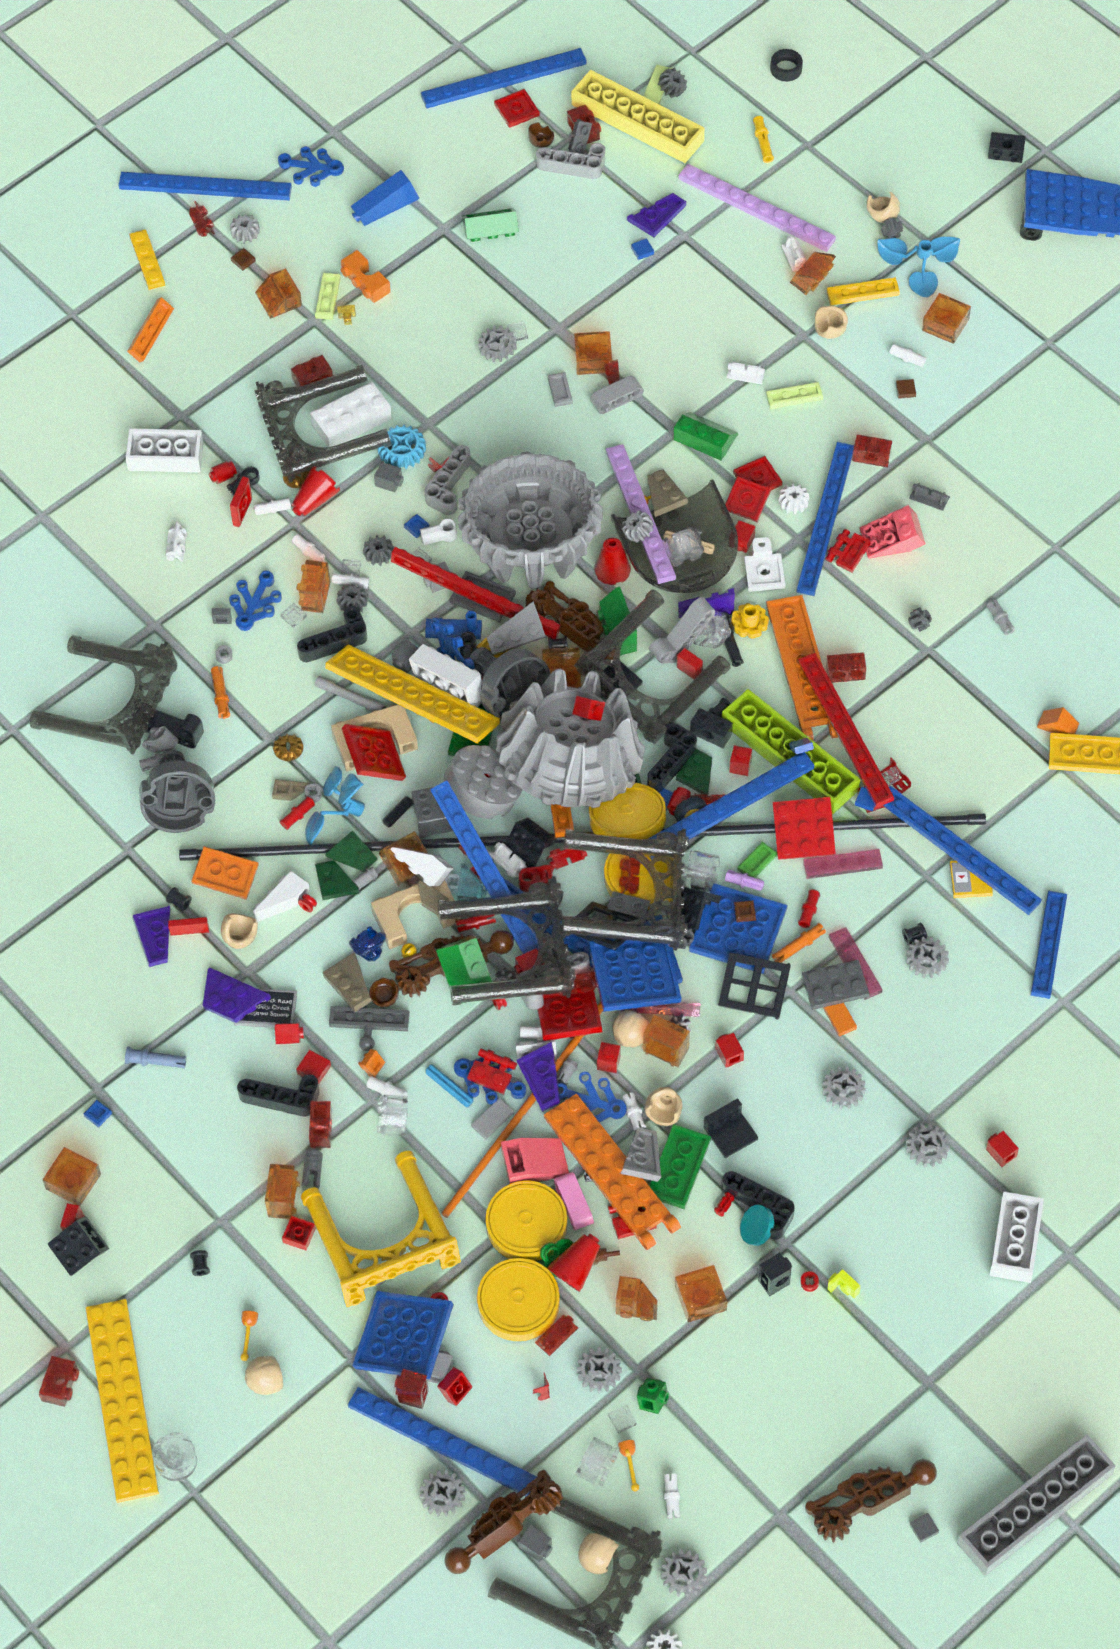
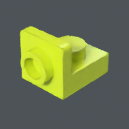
[828,1269,861,1298]

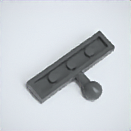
[329,1006,410,1051]

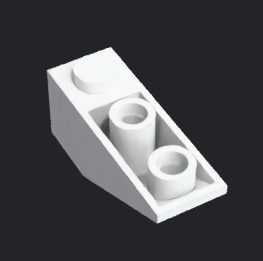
[390,847,453,887]
[253,871,310,921]

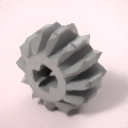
[230,214,260,244]
[622,510,654,543]

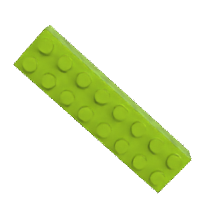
[722,689,860,814]

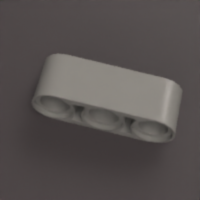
[590,376,644,414]

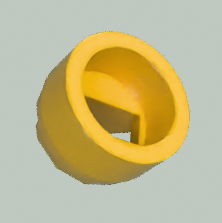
[401,943,417,958]

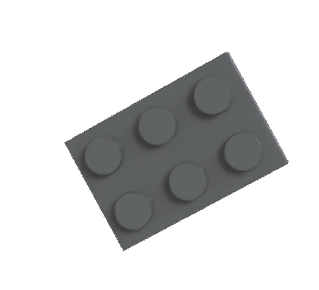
[450,571,516,623]
[801,959,869,1010]

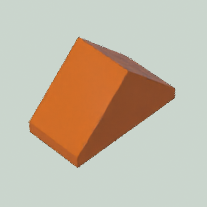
[1037,707,1079,734]

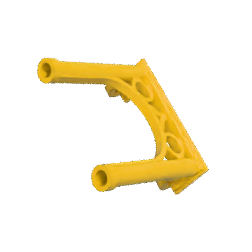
[301,1150,461,1307]

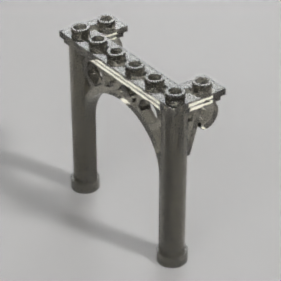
[254,364,392,483]
[574,589,731,745]
[30,635,178,755]
[561,829,689,951]
[437,876,576,1006]
[488,1492,663,1649]

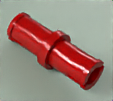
[280,796,315,830]
[798,889,820,928]
[456,911,496,933]

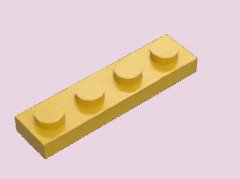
[129,229,165,290]
[827,277,900,306]

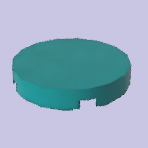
[740,1205,774,1246]

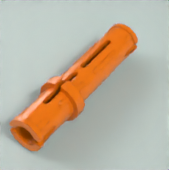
[211,666,230,719]
[772,923,826,963]

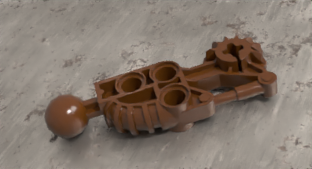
[525,581,619,664]
[389,930,514,998]
[805,1459,937,1543]
[444,1470,563,1574]

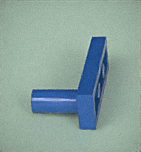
[425,611,482,640]

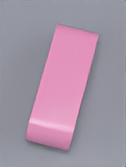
[554,1172,594,1230]

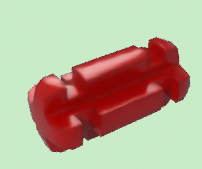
[714,1192,735,1217]

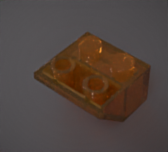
[790,252,836,295]
[255,268,302,319]
[542,647,581,688]
[616,1276,658,1321]

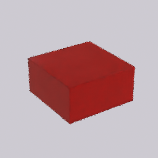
[677,648,703,680]
[296,1050,331,1084]
[60,1203,85,1231]
[282,1216,316,1251]
[437,1367,473,1406]

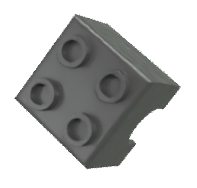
[412,787,453,838]

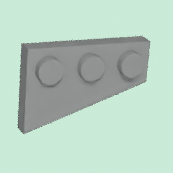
[487,602,546,656]
[620,1127,661,1182]

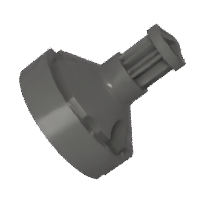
[469,647,550,721]
[139,750,215,833]

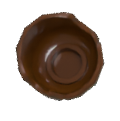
[528,122,554,148]
[369,977,399,1007]

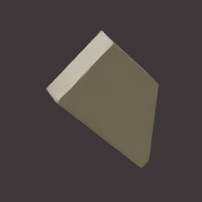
[272,779,310,801]
[418,881,449,916]

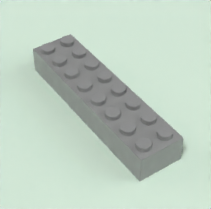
[957,1434,1116,1576]

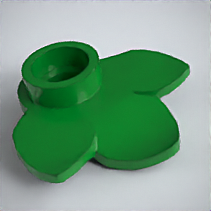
[540,1238,574,1277]

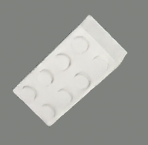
[310,382,392,450]
[126,429,203,472]
[409,644,483,708]
[990,1192,1044,1283]

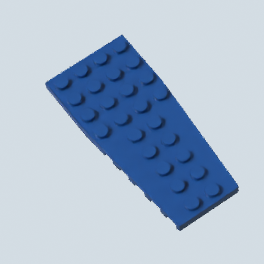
[1024,169,1120,237]

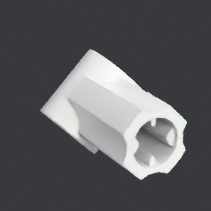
[420,519,457,545]

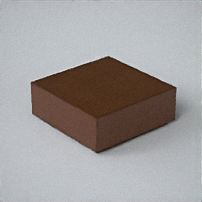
[231,248,256,271]
[896,379,916,399]
[734,900,756,922]

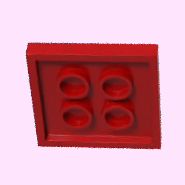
[341,724,406,781]
[773,797,836,860]
[537,986,602,1041]

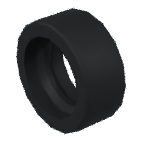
[770,49,803,82]

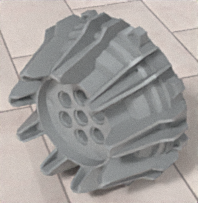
[458,452,603,589]
[496,669,645,808]

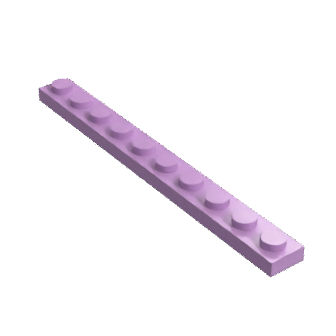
[679,164,836,252]
[606,444,676,584]

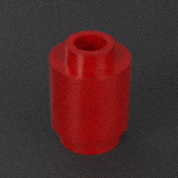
[209,461,237,484]
[667,787,691,816]

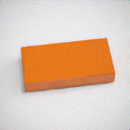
[823,1003,857,1037]

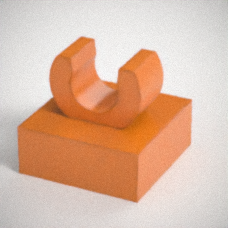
[358,1049,385,1078]

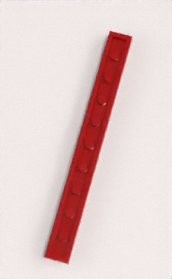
[391,547,560,639]
[798,653,894,808]

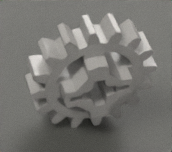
[478,326,517,362]
[906,937,949,978]
[822,1066,866,1109]
[906,1124,950,1167]
[577,1347,622,1393]
[420,1470,465,1517]
[661,1549,707,1597]

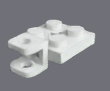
[744,537,785,592]

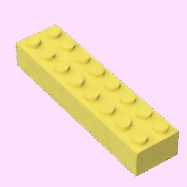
[571,70,705,163]

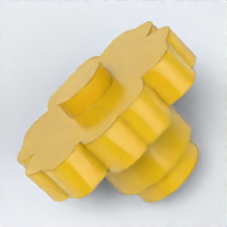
[731,603,769,639]

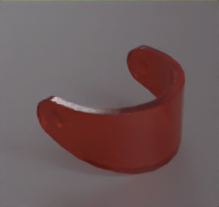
[604,359,620,385]

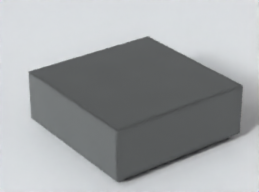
[212,608,232,624]
[910,1513,939,1543]

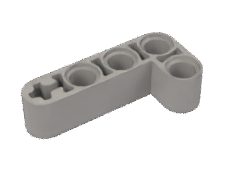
[536,143,605,179]
[425,445,471,515]
[649,597,715,663]
[517,952,591,1010]

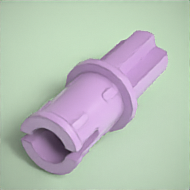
[725,869,764,890]

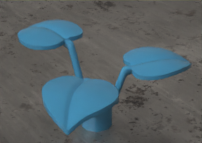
[877,237,960,298]
[305,766,365,844]

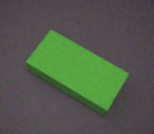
[737,842,777,878]

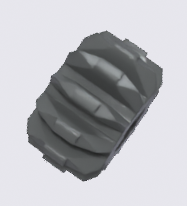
[658,68,688,98]
[363,535,394,567]
[337,583,368,612]

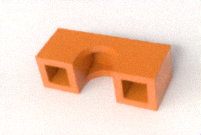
[341,250,391,303]

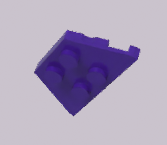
[203,967,271,1023]

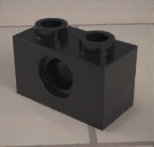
[988,132,1026,163]
[690,708,733,749]
[758,1252,792,1297]

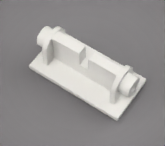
[781,236,809,272]
[727,361,765,384]
[165,522,187,562]
[488,842,527,878]
[515,1039,557,1059]

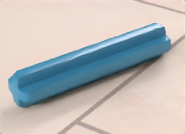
[425,1064,474,1107]

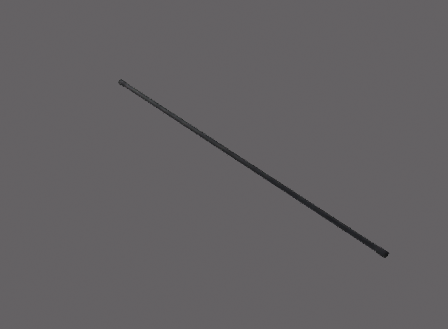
[179,813,986,861]

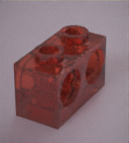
[826,652,867,683]

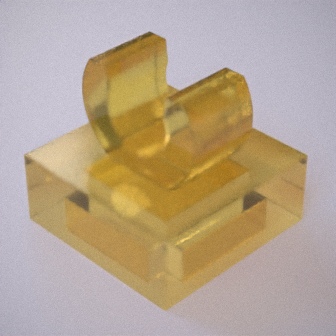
[337,305,356,326]

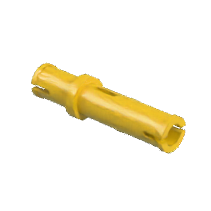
[753,116,774,163]

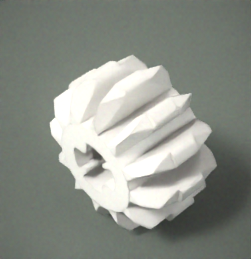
[778,483,809,514]
[646,1629,682,1649]

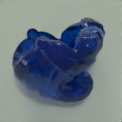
[349,926,387,962]

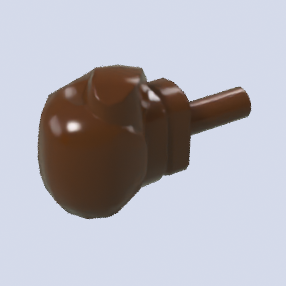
[592,1248,620,1266]

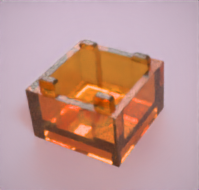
[922,293,971,344]
[574,331,612,375]
[296,560,330,613]
[379,831,428,886]
[643,1015,690,1068]
[42,1147,101,1206]
[265,1164,300,1219]
[675,1265,727,1323]

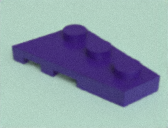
[627,193,687,238]
[678,588,735,618]
[132,906,170,967]
[516,1042,560,1112]

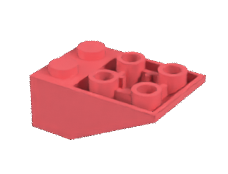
[859,505,926,558]
[501,1138,569,1184]

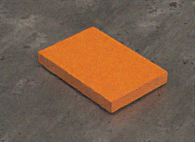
[191,846,259,900]

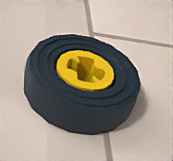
[674,797,707,822]

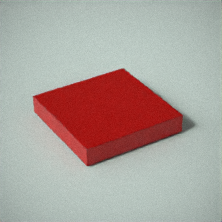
[494,89,540,128]
[733,456,783,490]
[723,476,771,523]
[230,477,252,527]

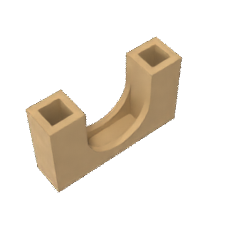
[331,704,418,772]
[371,880,461,950]

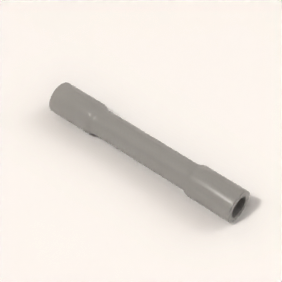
[315,676,386,712]

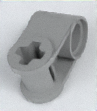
[142,726,178,753]

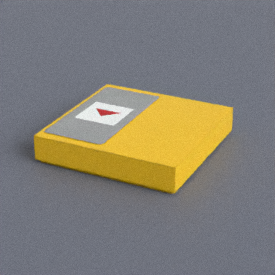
[950,861,993,898]

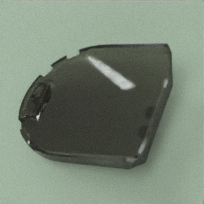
[611,479,738,593]

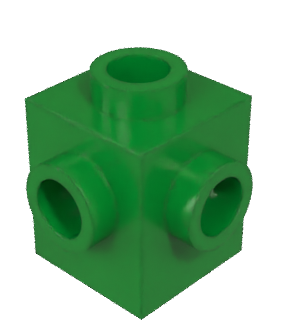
[636,1377,669,1414]

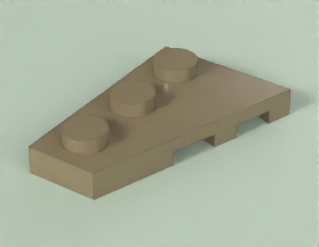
[647,469,688,517]
[322,952,371,1012]

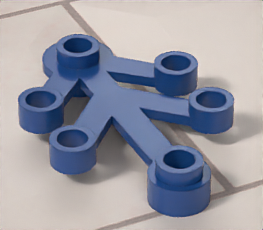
[278,146,344,187]
[229,571,282,631]
[430,617,475,670]
[454,1057,526,1105]
[558,1072,627,1123]

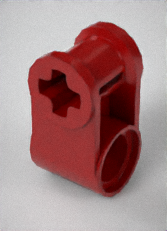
[518,865,557,892]

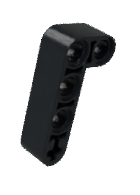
[297,606,368,663]
[130,705,204,749]
[646,723,697,793]
[237,1074,320,1117]
[722,1171,795,1240]

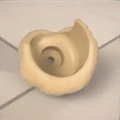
[867,192,900,223]
[815,306,848,339]
[221,913,258,949]
[612,1009,651,1048]
[645,1087,683,1126]
[245,1356,283,1395]
[578,1533,619,1574]

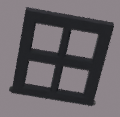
[563,901,645,950]
[718,953,791,1020]

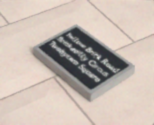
[234,989,297,1028]

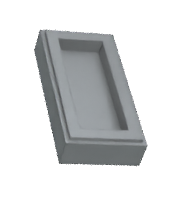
[548,372,573,407]
[471,1098,514,1140]

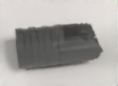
[302,1150,323,1189]

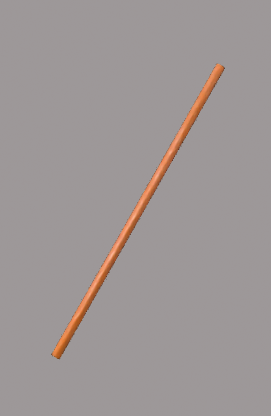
[441,1002,603,1218]

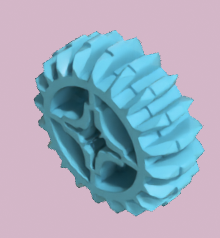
[377,424,426,470]

